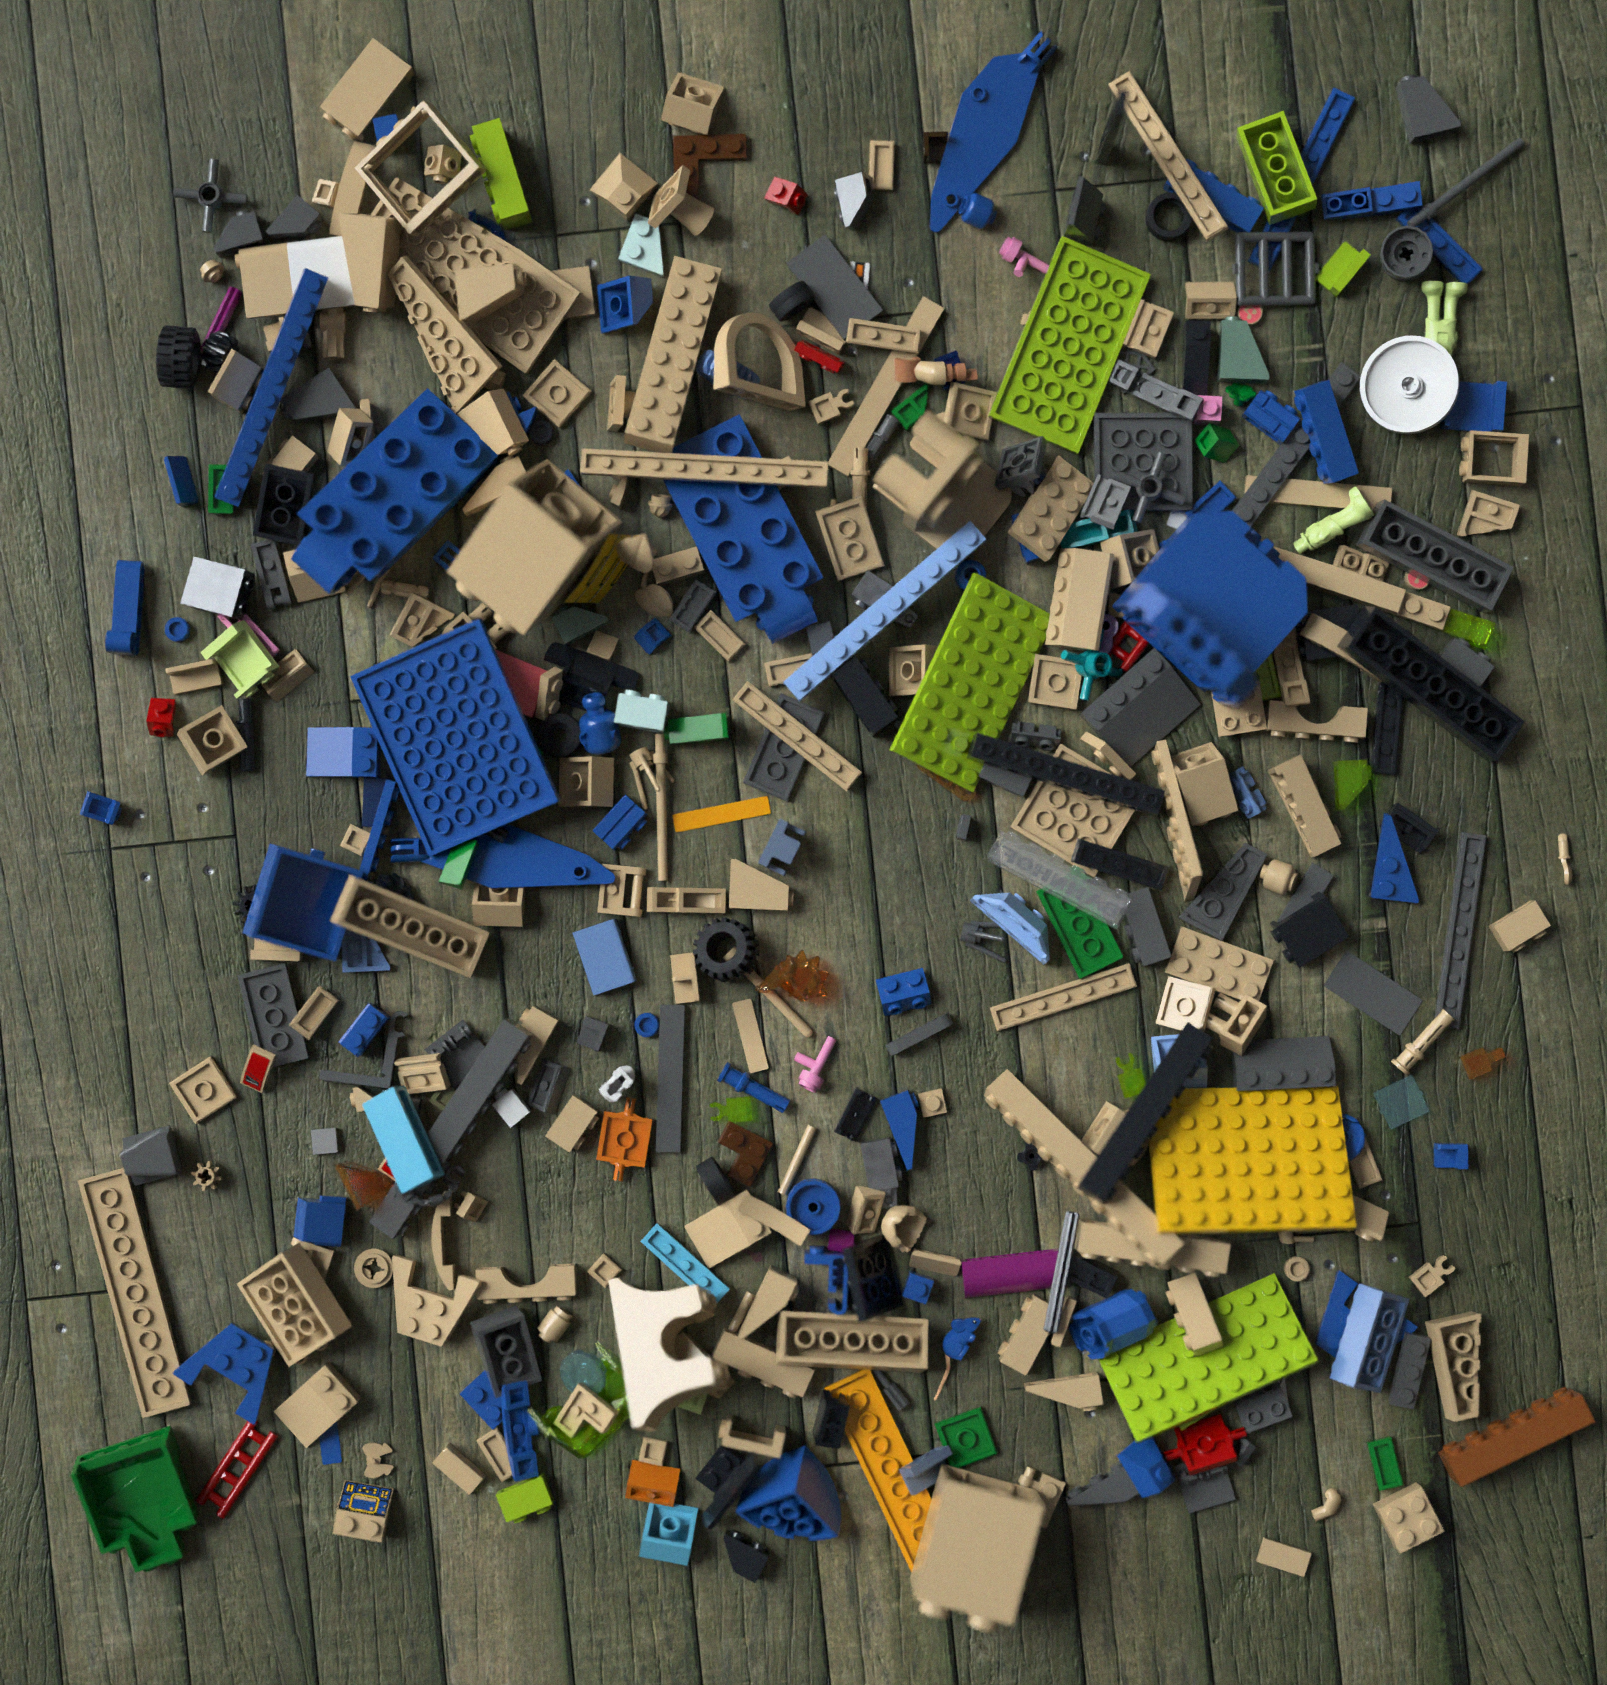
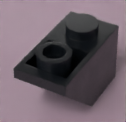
[723,1529,769,1583]

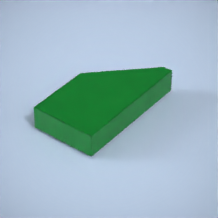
[891,383,928,431]

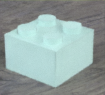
[614,690,670,734]

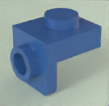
[80,791,121,825]

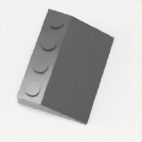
[1079,648,1200,767]

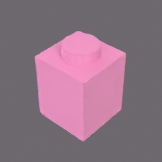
[1193,395,1222,425]

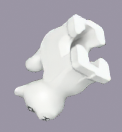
[599,1066,635,1103]

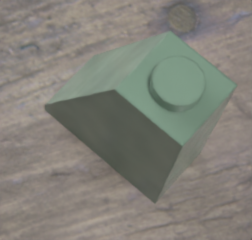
[1217,316,1269,384]

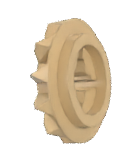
[354,1248,393,1288]

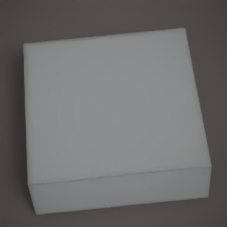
[311,1127,339,1155]

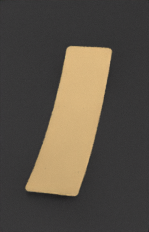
[732,999,768,1073]
[737,1194,810,1246]

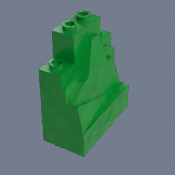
[70,1425,198,1573]

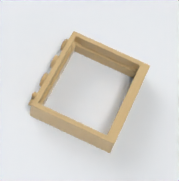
[355,101,487,237]

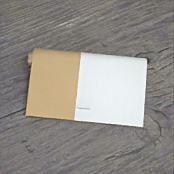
[235,236,356,319]

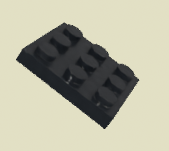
[843,1234,903,1322]

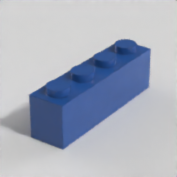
[1163,159,1264,233]
[1294,380,1359,484]

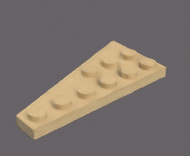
[387,256,502,415]

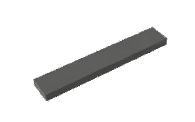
[656,1004,685,1152]

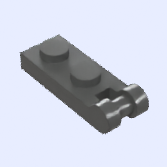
[250,539,293,610]

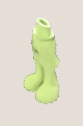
[1421,281,1468,357]
[1293,486,1375,554]

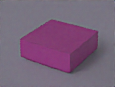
[828,1228,854,1252]

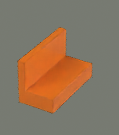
[625,1460,680,1507]

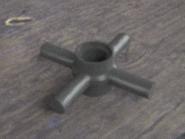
[173,159,248,233]
[1114,452,1186,524]

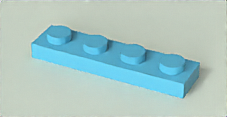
[640,1223,730,1303]

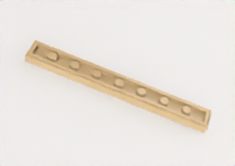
[1109,71,1228,242]
[828,296,944,477]

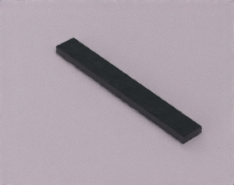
[1096,88,1130,165]

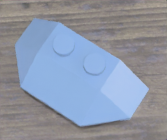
[970,893,1050,965]

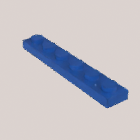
[360,779,400,884]

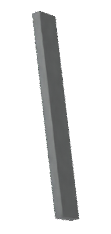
[1434,832,1487,1029]

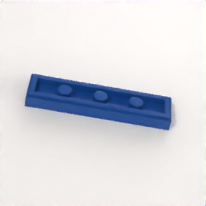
[1396,207,1483,284]

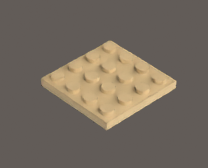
[1010,744,1134,878]

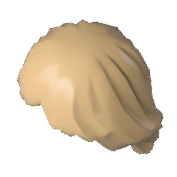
[881,1205,927,1253]

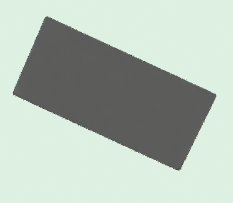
[1324,951,1423,1036]

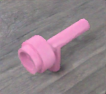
[999,237,1049,277]
[794,1036,836,1093]

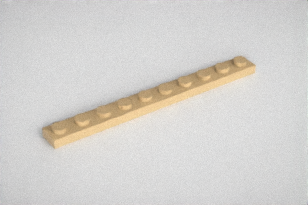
[580,448,828,488]

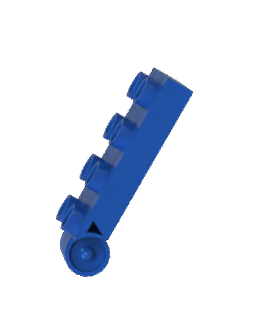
[291,388,499,595]
[662,414,824,644]

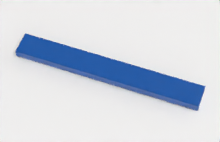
[1248,88,1355,271]

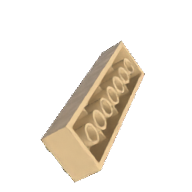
[624,256,722,453]

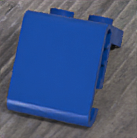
[804,1245,848,1315]

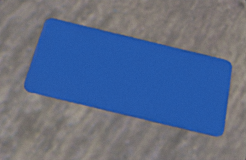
[319,1421,342,1465]

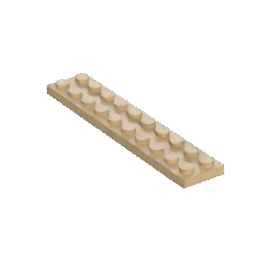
[78,1168,192,1418]

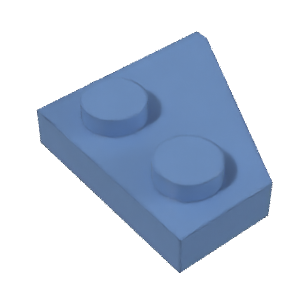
[341,928,390,972]

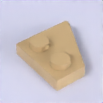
[1457,490,1520,536]

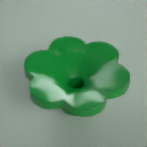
[1225,383,1256,406]

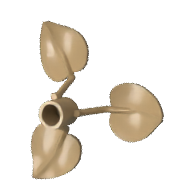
[583,533,674,617]

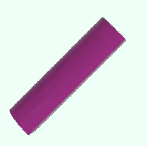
[960,1248,1059,1299]

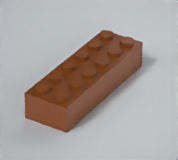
[1438,1387,1595,1487]

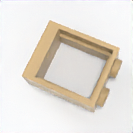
[1459,430,1529,486]

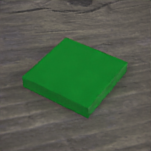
[934,1406,997,1468]

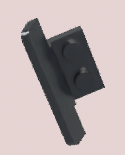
[544,642,638,711]
[695,1443,759,1529]

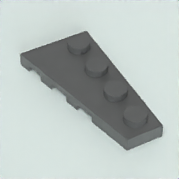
[1178,843,1267,941]

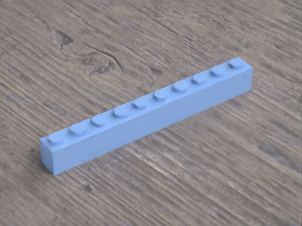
[783,521,986,702]

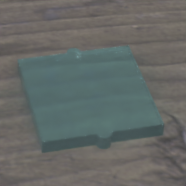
[1373,1075,1430,1130]

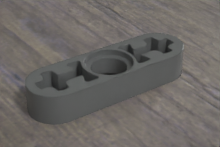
[885,1013,954,1056]

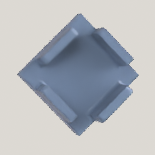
[758,819,806,876]

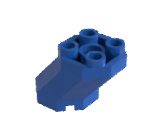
[1069,1289,1157,1360]

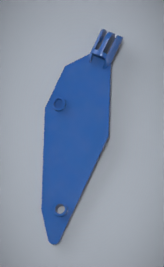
[930,31,1058,232]
[390,824,615,889]

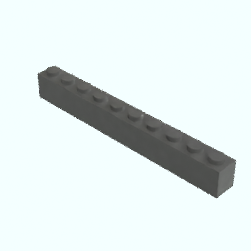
[369,1018,534,1239]

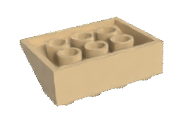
[237,1242,352,1367]

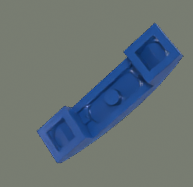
[501,1380,539,1482]

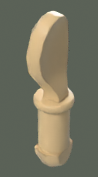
[1558,833,1573,885]

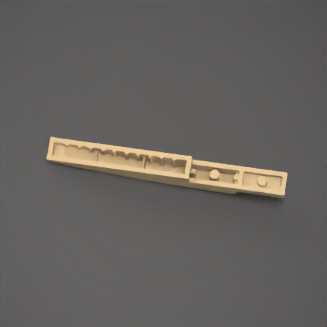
[1273,546,1450,631]

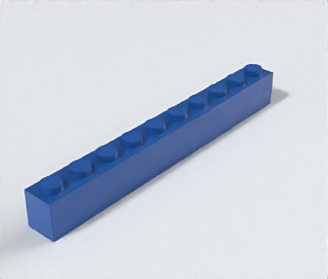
[214,268,328,507]

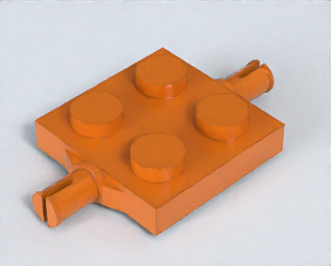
[596,1097,653,1181]

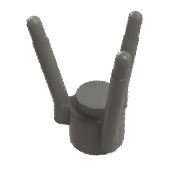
[960,920,1006,963]

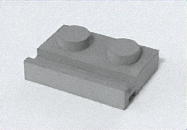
[1080,474,1131,529]

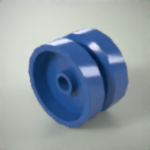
[786,1178,840,1235]

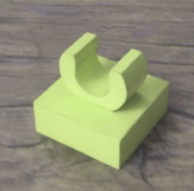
[677,1393,708,1415]

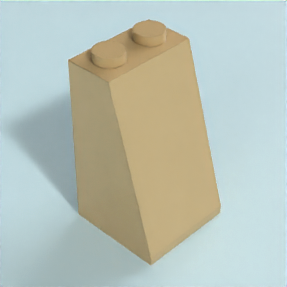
[339,213,401,312]

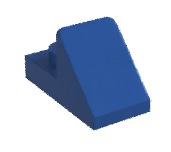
[506,392,538,437]

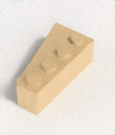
[1267,755,1341,857]
[1425,1311,1481,1422]

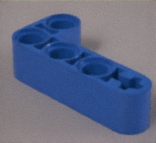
[105,560,145,656]

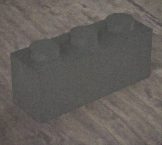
[1116,887,1171,966]

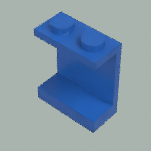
[1440,381,1507,432]

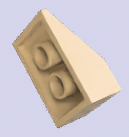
[684,1189,772,1269]
[738,1265,799,1339]
[274,1362,361,1448]

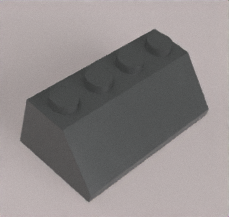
[1231,1036,1336,1091]

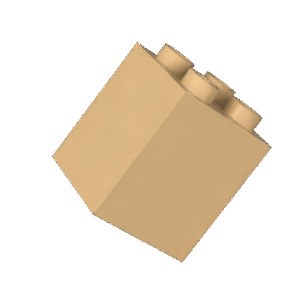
[447,459,623,635]
[910,1463,1044,1632]

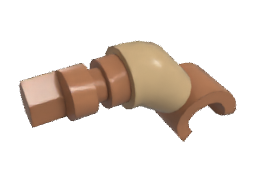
[894,356,978,385]

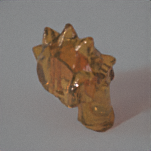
[755,950,829,1002]

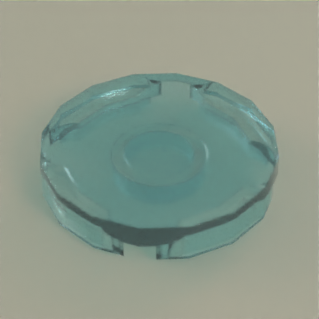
[560,1350,607,1394]

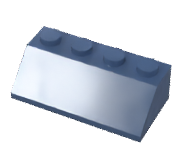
[1330,1284,1410,1393]

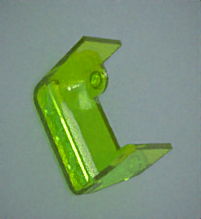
[527,1342,631,1459]

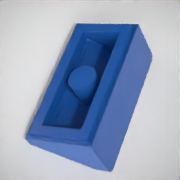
[164,456,198,507]

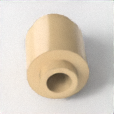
[537,1305,573,1343]

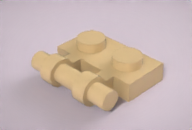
[1018,1466,1066,1529]

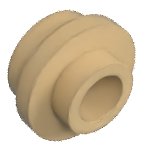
[200,260,224,282]

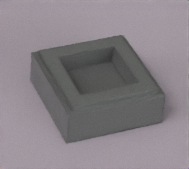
[955,814,971,840]

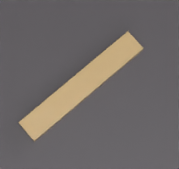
[1244,475,1392,511]
[732,681,862,792]
[990,963,1137,1031]

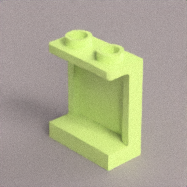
[200,620,280,699]

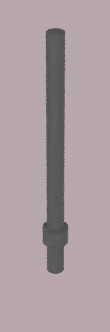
[1407,138,1525,227]

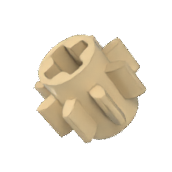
[191,1160,223,1191]

